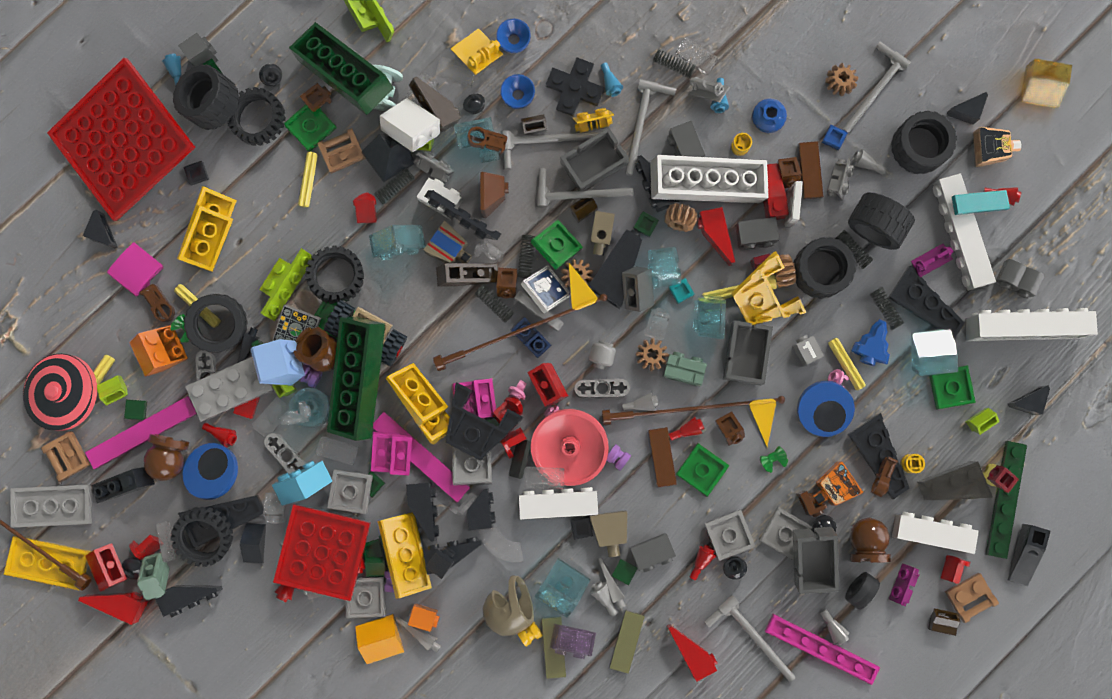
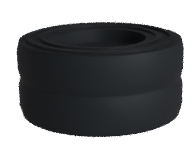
[845,572,880,610]

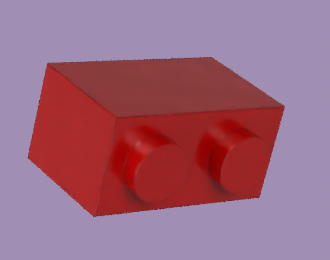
[527,363,569,406]
[85,543,127,592]

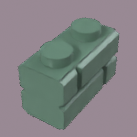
[663,352,707,387]
[137,553,170,600]

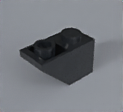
[466,488,496,531]
[426,546,457,579]

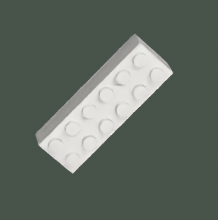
[650,155,768,203]
[965,308,1098,341]

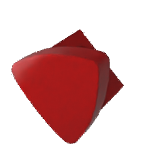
[353,192,377,223]
[491,397,523,424]
[500,427,527,459]
[129,535,164,560]
[940,555,971,584]

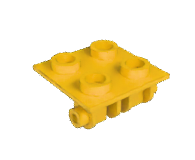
[451,28,503,75]
[573,108,614,133]

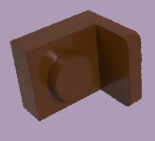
[300,82,332,113]
[777,157,802,188]
[496,267,518,299]
[715,411,745,446]
[796,491,827,517]

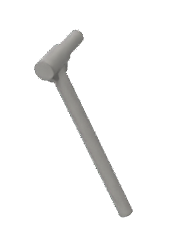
[842,41,911,134]
[625,79,676,176]
[501,131,598,170]
[537,168,633,207]
[704,595,795,682]

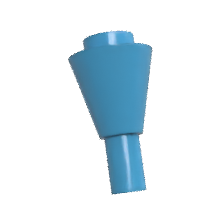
[162,54,182,85]
[601,63,623,97]
[710,78,729,113]

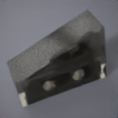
[917,461,993,500]

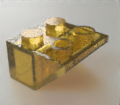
[1021,58,1072,108]

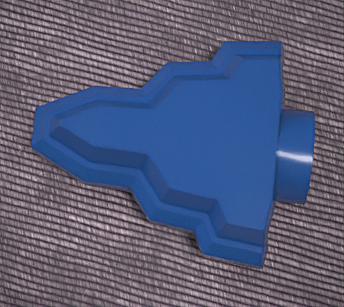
[851,319,890,366]

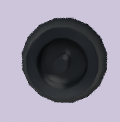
[259,63,282,86]
[463,94,485,114]
[812,515,837,532]
[121,557,142,580]
[723,557,747,580]

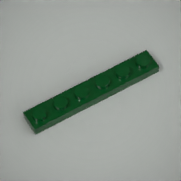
[985,441,1027,559]

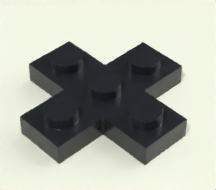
[546,57,605,117]

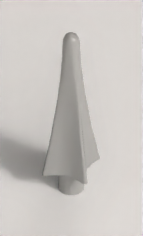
[598,558,626,609]
[395,617,441,653]

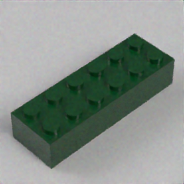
[289,22,394,115]
[327,317,385,441]

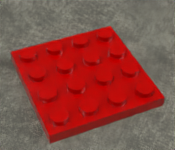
[273,504,371,601]

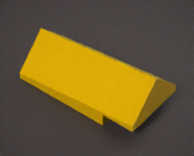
[177,186,237,272]
[386,363,450,445]

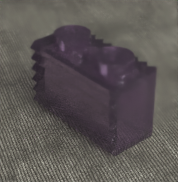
[550,624,596,659]

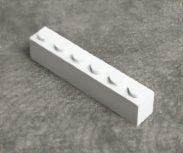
[933,173,996,291]

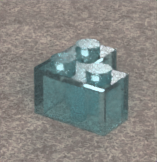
[454,117,500,163]
[369,225,426,260]

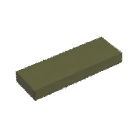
[609,610,645,674]
[542,616,566,679]

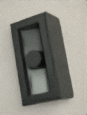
[509,440,531,479]

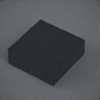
[184,161,209,186]
[570,517,593,540]

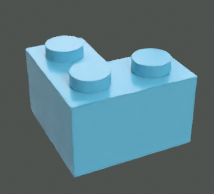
[272,461,332,506]

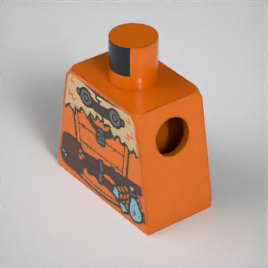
[813,461,863,506]

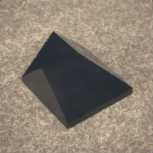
[362,134,414,182]

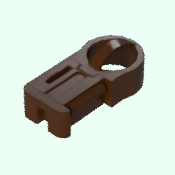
[467,126,508,154]
[140,284,175,322]
[871,456,898,497]

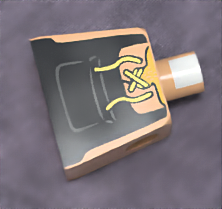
[973,127,1021,167]

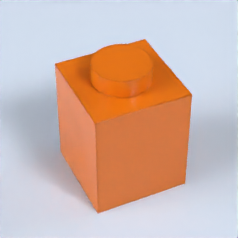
[408,604,440,632]

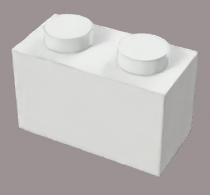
[417,178,463,220]

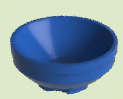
[497,18,531,53]
[501,74,535,109]
[752,98,787,133]

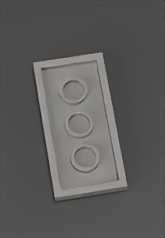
[185,357,274,422]
[11,485,92,528]

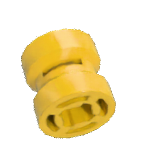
[731,133,752,156]
[900,454,925,473]
[517,621,543,647]

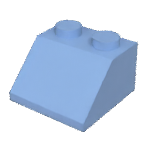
[251,339,305,386]

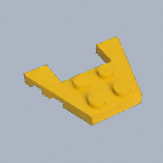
[731,251,806,325]

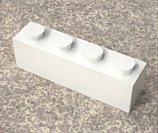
[519,487,598,519]
[892,512,978,554]

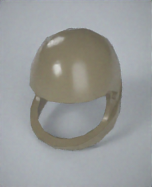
[483,575,534,636]

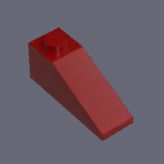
[763,163,789,220]
[696,207,735,266]
[78,592,148,625]
[667,624,718,682]

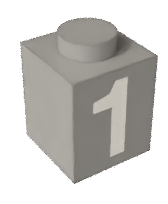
[793,335,824,366]

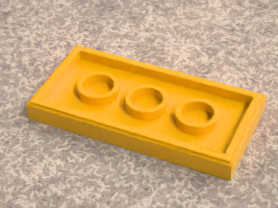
[378,512,432,599]
[3,536,91,590]

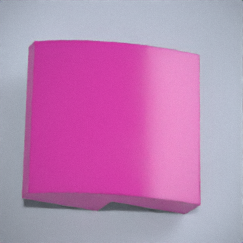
[107,242,163,297]
[452,378,496,419]
[371,432,412,476]

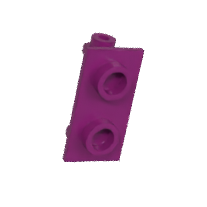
[911,243,953,278]
[889,563,920,607]

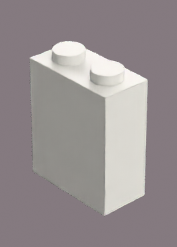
[380,98,440,152]

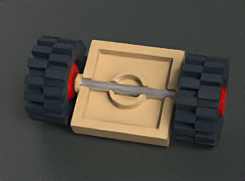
[324,300,407,367]

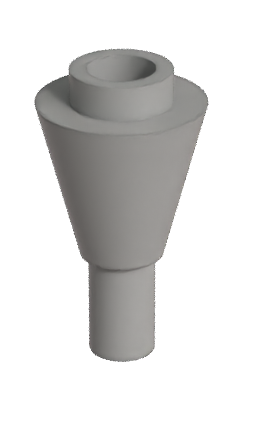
[852,149,886,175]
[622,392,659,412]
[590,581,618,617]
[820,609,850,645]

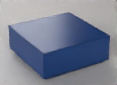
[821,125,848,151]

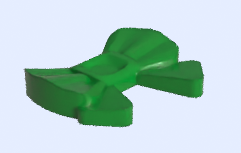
[170,314,200,343]
[760,446,788,473]

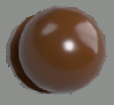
[294,327,337,372]
[144,434,190,481]
[850,517,891,563]

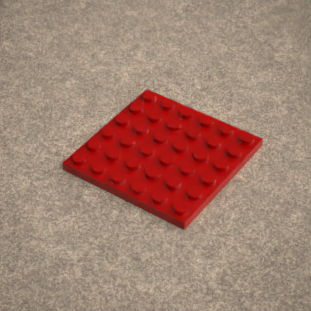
[47,58,196,221]

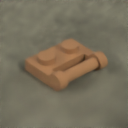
[317,128,366,174]
[41,431,90,482]
[945,573,999,623]

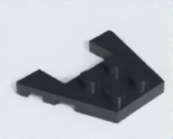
[446,382,524,461]

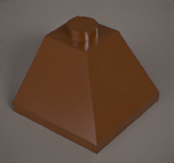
[480,172,509,218]

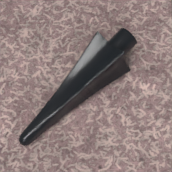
[237,327,259,363]

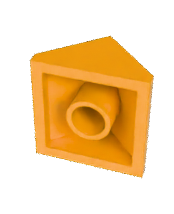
[355,614,405,664]

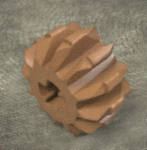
[825,63,858,96]
[664,203,697,232]
[774,254,796,287]
[561,259,593,287]
[636,338,669,371]

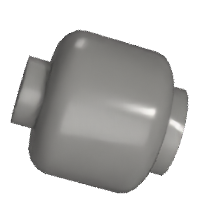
[589,340,616,370]

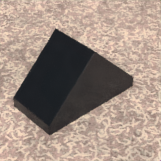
[947,92,988,125]
[83,209,118,249]
[1008,385,1050,415]
[239,523,266,563]

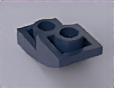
[510,317,552,358]

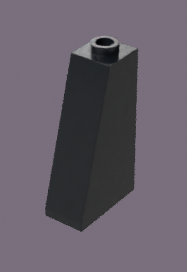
[589,229,642,309]

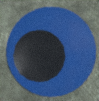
[797,381,855,437]
[183,443,238,500]

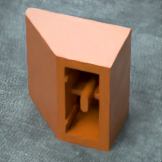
[129,325,188,377]

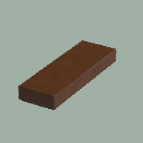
[798,141,824,199]
[648,427,677,487]

